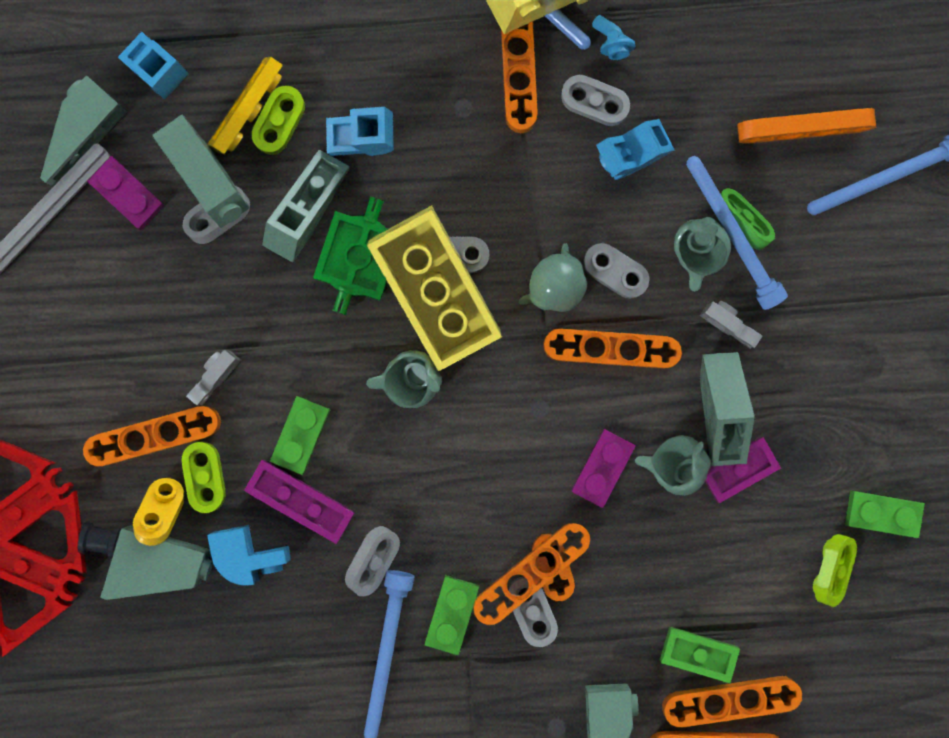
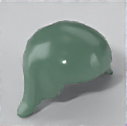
[674,217,731,292]
[518,243,587,312]
[366,350,442,408]
[635,435,711,496]

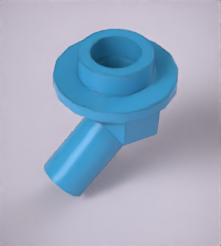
[592,15,636,60]

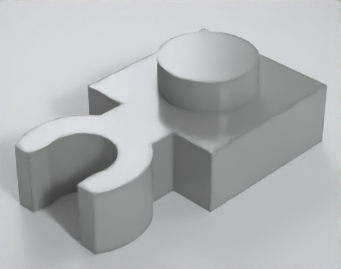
[699,301,762,349]
[186,350,241,406]

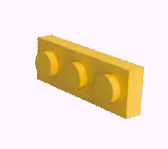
[207,57,283,154]

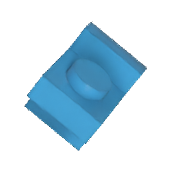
[118,31,189,100]
[326,107,394,156]
[596,119,675,180]
[207,525,291,585]

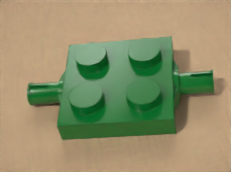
[313,197,389,315]

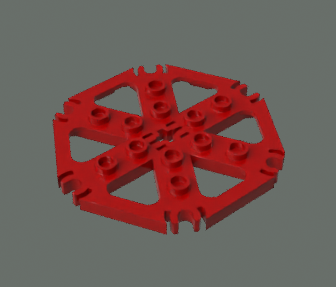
[0,439,87,657]

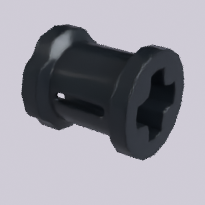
[77,522,121,559]

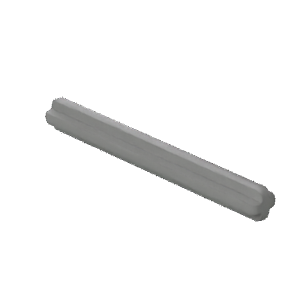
[0,143,110,274]

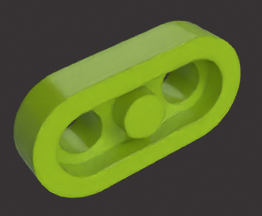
[252,86,305,155]
[182,442,226,513]
[813,534,857,607]

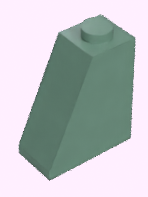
[152,115,250,228]
[700,352,755,466]
[100,525,213,600]

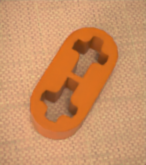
[532,533,575,601]

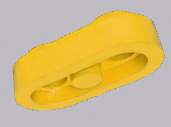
[133,478,184,546]

